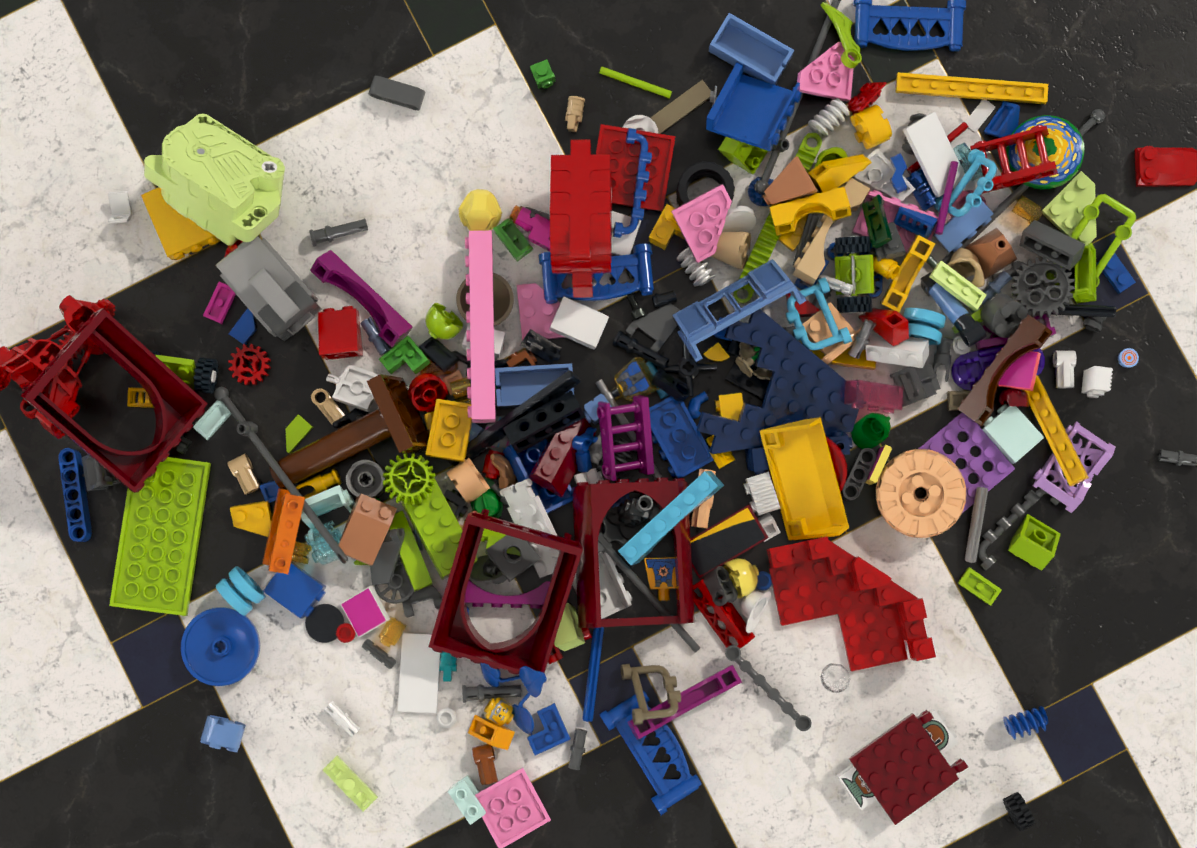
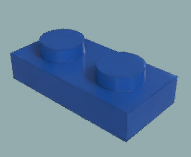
[1096,253,1136,294]

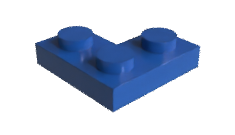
[527,703,571,755]

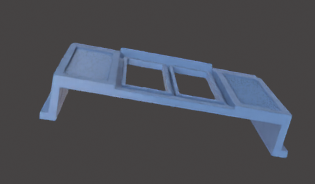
[673,259,806,362]

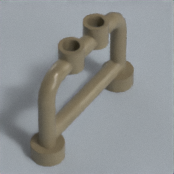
[621,664,681,725]

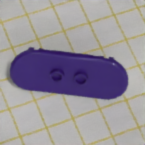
[951,345,1045,390]

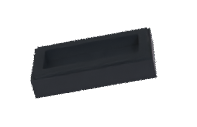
[419,336,459,373]

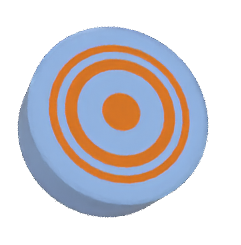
[1118,348,1139,368]

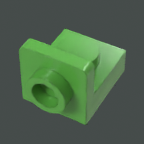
[530,59,556,89]

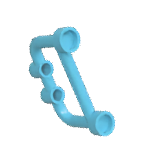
[934,149,997,217]
[785,277,852,351]

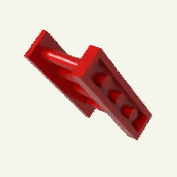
[970,125,1058,194]

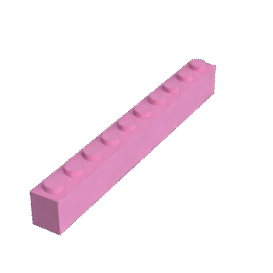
[465,230,496,423]

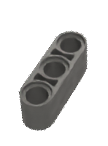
[368,76,426,111]
[840,448,876,501]

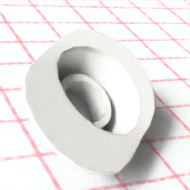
[741,590,771,633]

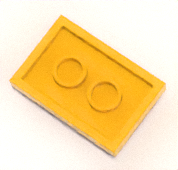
[425,399,472,462]

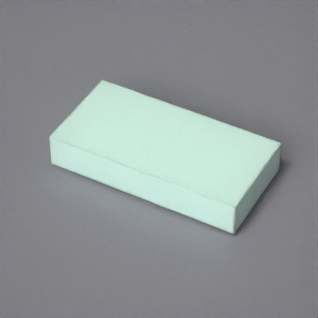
[193,400,231,440]

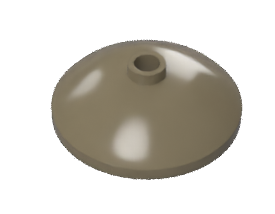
[456,273,514,326]

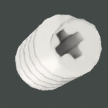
[808,98,851,138]
[677,247,716,287]

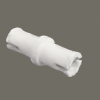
[324,701,360,737]

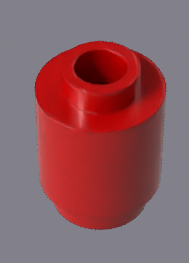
[482,450,504,480]

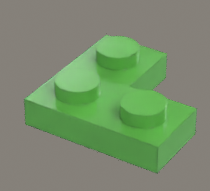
[379,335,431,374]

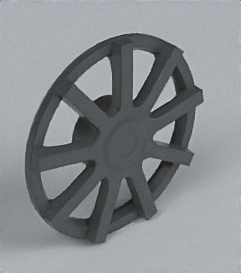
[374,560,415,604]

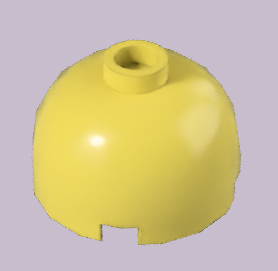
[723,558,759,599]

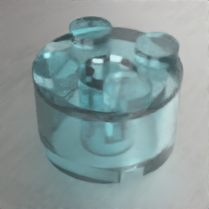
[305,521,342,565]

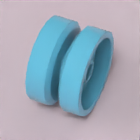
[903,308,946,345]
[216,566,266,616]

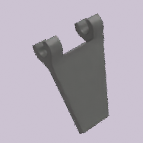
[625,303,680,353]
[370,528,405,585]
[395,565,442,618]

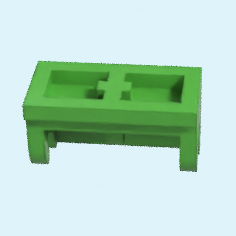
[493,218,534,262]

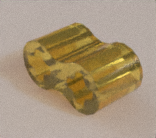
[450,377,471,404]

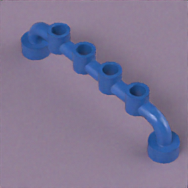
[613,128,652,238]

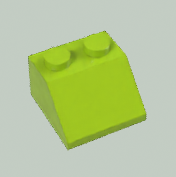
[1008,514,1060,571]

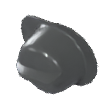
[470,555,511,584]

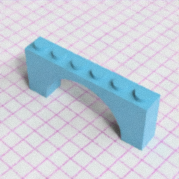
[618,471,724,565]

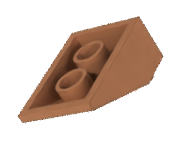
[338,493,397,566]

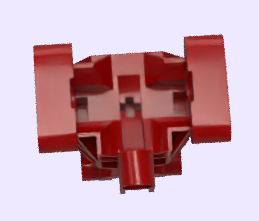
[0,295,116,439]

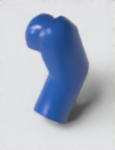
[688,391,709,419]

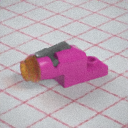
[509,205,550,252]

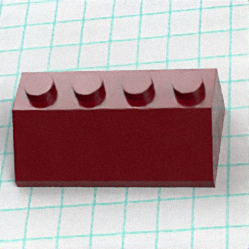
[528,418,596,498]

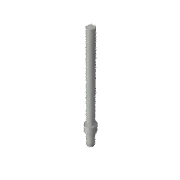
[595,379,662,480]

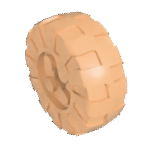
[876,449,966,538]

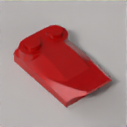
[1135,146,1197,187]

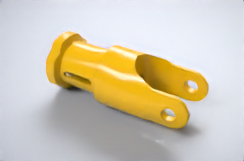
[296,468,342,499]

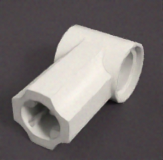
[1053,351,1076,389]

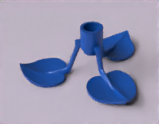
[480,663,547,735]

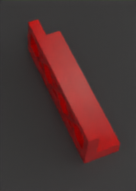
[693,579,756,649]

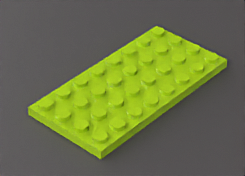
[109,457,211,616]

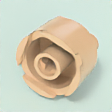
[446,458,490,504]

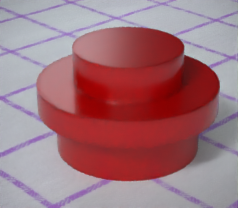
[336,623,356,643]

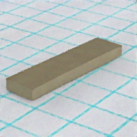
[651,80,711,134]

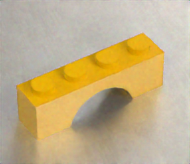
[769,187,851,236]
[880,235,935,313]

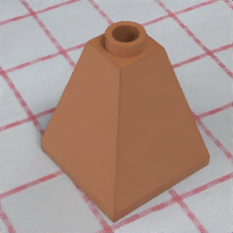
[763,156,819,206]
[965,228,1017,279]

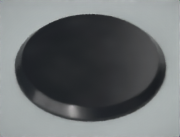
[305,604,344,643]

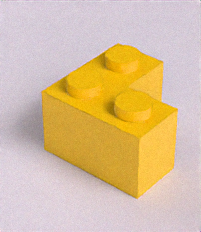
[648,204,685,250]

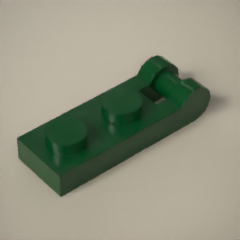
[862,194,892,249]

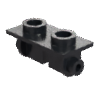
[520,329,562,364]

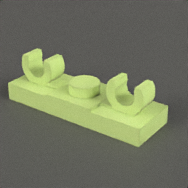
[929,261,986,311]
[323,755,378,812]

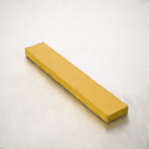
[1025,375,1089,487]

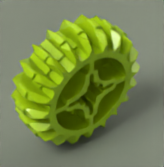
[383,453,436,505]

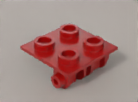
[847,82,887,116]

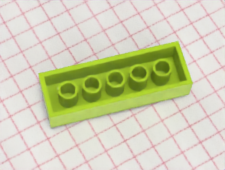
[393,457,478,580]

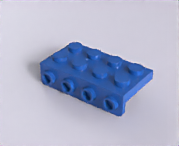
[649,396,714,479]

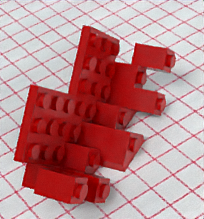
[767,536,936,671]

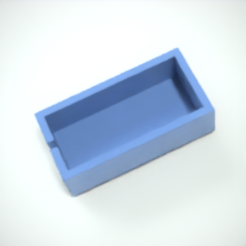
[708,13,794,85]
[495,363,574,409]

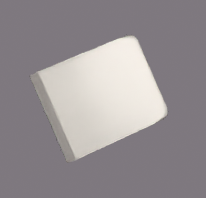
[758,513,781,542]

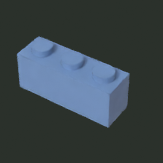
[933,201,994,252]

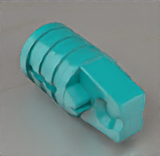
[439,652,457,682]

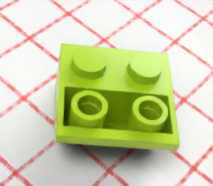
[718,137,768,174]

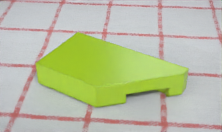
[285,414,314,454]

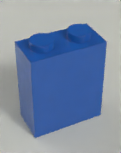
[263,561,326,619]

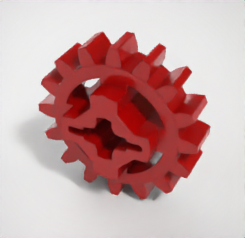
[228,344,271,386]

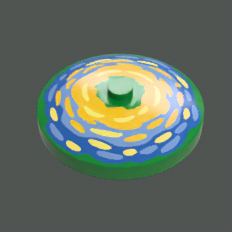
[1006,115,1085,189]

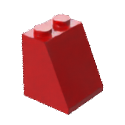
[318,306,363,360]

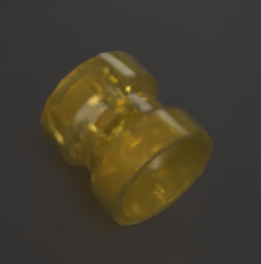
[291,541,313,564]

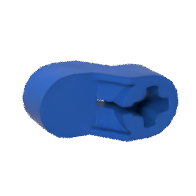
[890,153,907,194]

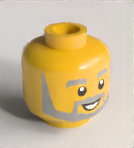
[484,697,514,726]

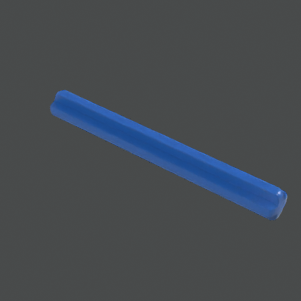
[582,627,604,722]

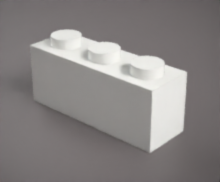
[866,332,929,368]

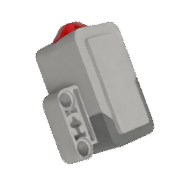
[216,236,322,342]

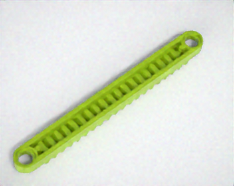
[733,132,822,304]

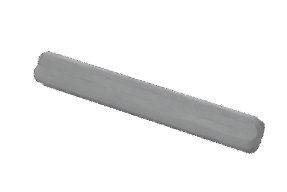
[965,487,988,563]

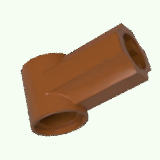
[472,744,498,785]

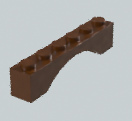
[958,315,1052,426]

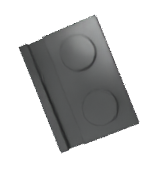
[867,222,905,261]

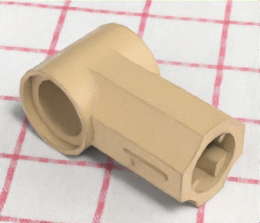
[311,389,345,425]
[227,454,260,495]

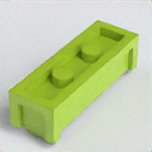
[1073,243,1096,304]

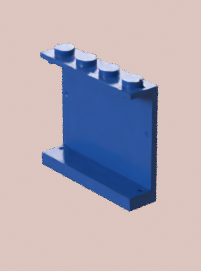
[706,62,802,151]

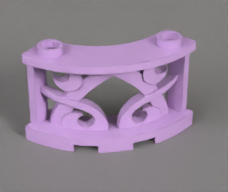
[1033,421,1116,513]

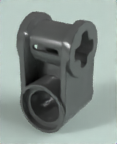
[703,566,738,606]

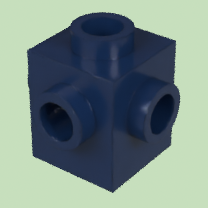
[826,430,853,457]

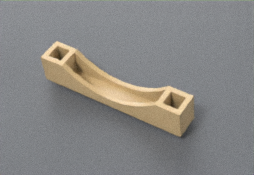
[792,178,870,286]

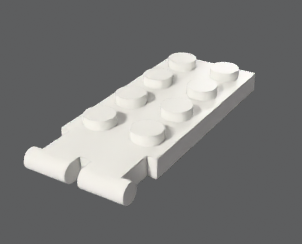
[500,479,560,578]

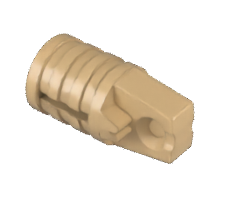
[565,96,585,132]

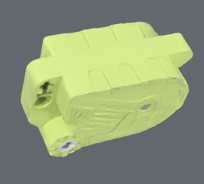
[144,114,285,246]

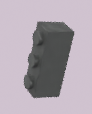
[1019,220,1085,270]

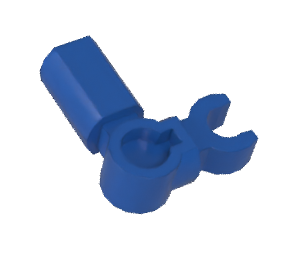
[572,427,598,472]

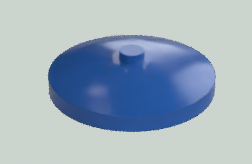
[181,608,260,686]

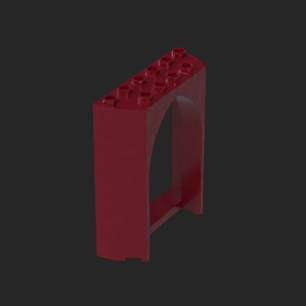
[21,308,208,493]
[572,478,695,628]
[428,509,583,675]

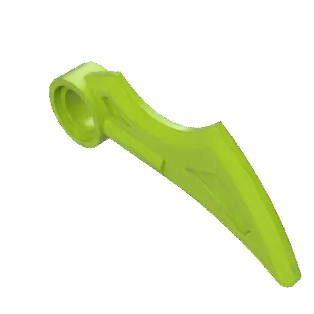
[821,2,862,69]

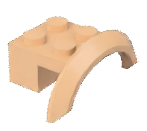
[803,302,861,365]

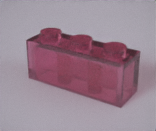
[844,380,904,414]

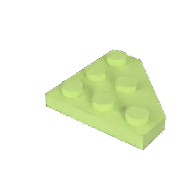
[1041,171,1097,246]

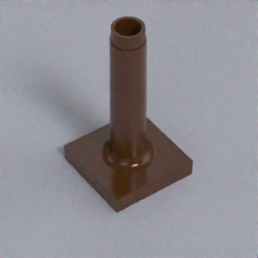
[270,374,429,489]

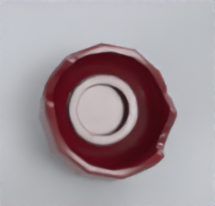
[998,388,1029,407]

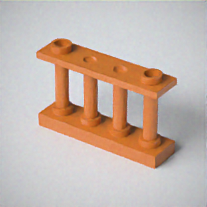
[262,488,305,574]

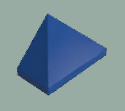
[984,101,1020,138]

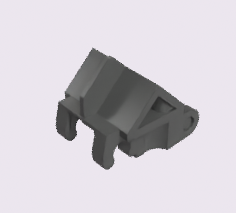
[890,364,941,407]
[82,454,121,492]

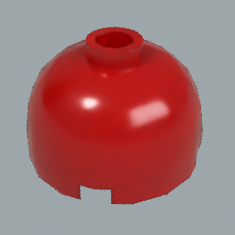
[408,373,448,412]

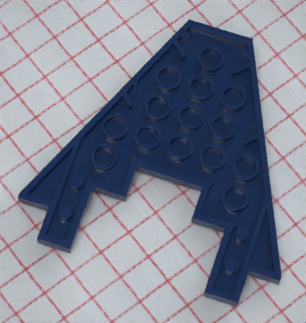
[697,309,864,454]

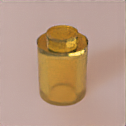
[1012,195,1043,223]
[378,616,407,647]

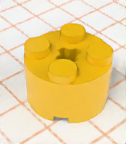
[850,104,892,150]

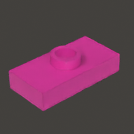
[203,282,236,324]

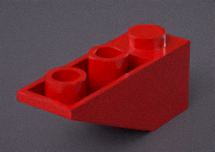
[858,308,909,346]

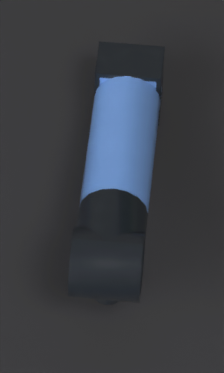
[921,271,987,347]

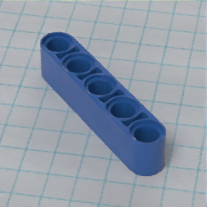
[59,448,92,542]

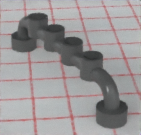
[978,488,1060,571]
[725,645,812,731]

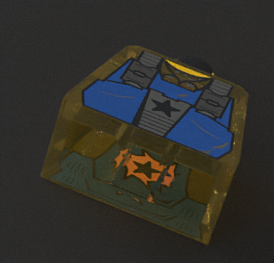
[611,357,659,401]

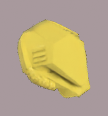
[458,189,502,231]

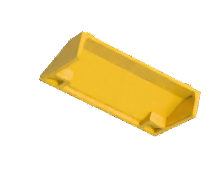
[760,417,849,540]

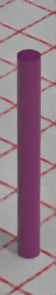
[935,161,958,235]

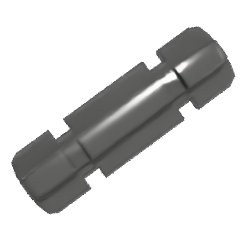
[362,639,396,669]

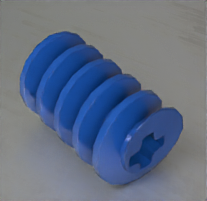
[1003,706,1048,740]

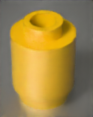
[873,256,901,279]

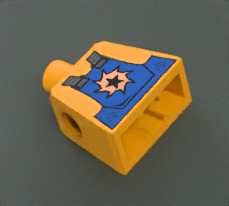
[644,557,676,601]

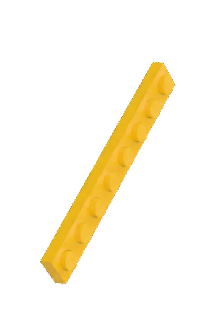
[895,72,1048,104]

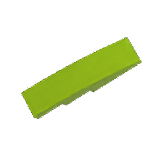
[389,511,433,591]

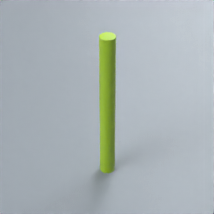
[599,67,672,99]

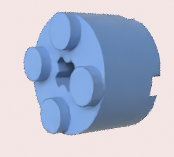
[200,715,246,752]

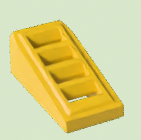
[127,387,153,408]

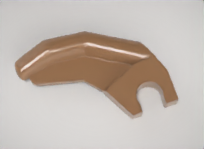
[490,454,516,489]

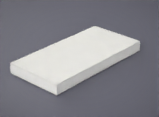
[903,112,965,198]
[398,633,441,713]

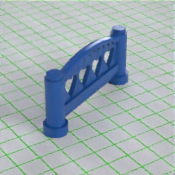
[853,0,966,51]
[539,244,654,304]
[599,691,702,815]

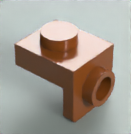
[506,350,537,367]

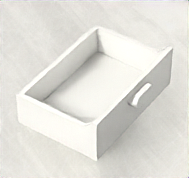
[549,297,609,350]

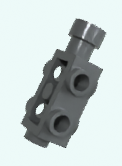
[618,495,653,527]

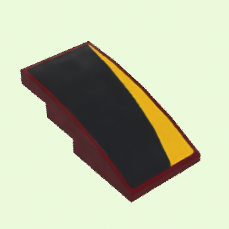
[691,505,769,578]

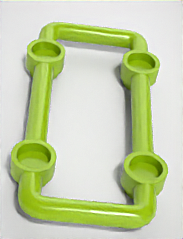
[1046,194,1136,294]

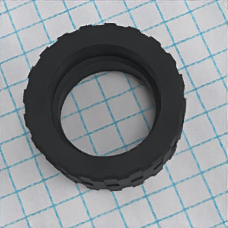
[676,161,735,209]

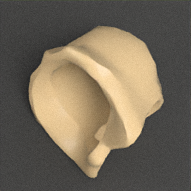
[947,248,985,287]

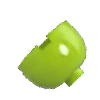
[425,303,463,339]

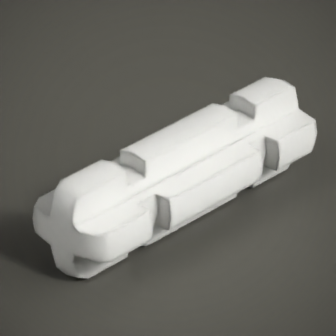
[819,274,854,295]

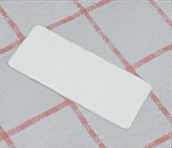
[965,100,995,132]

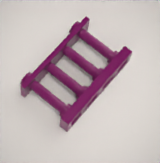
[597,395,655,481]

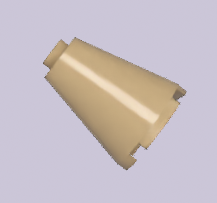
[711,232,751,269]

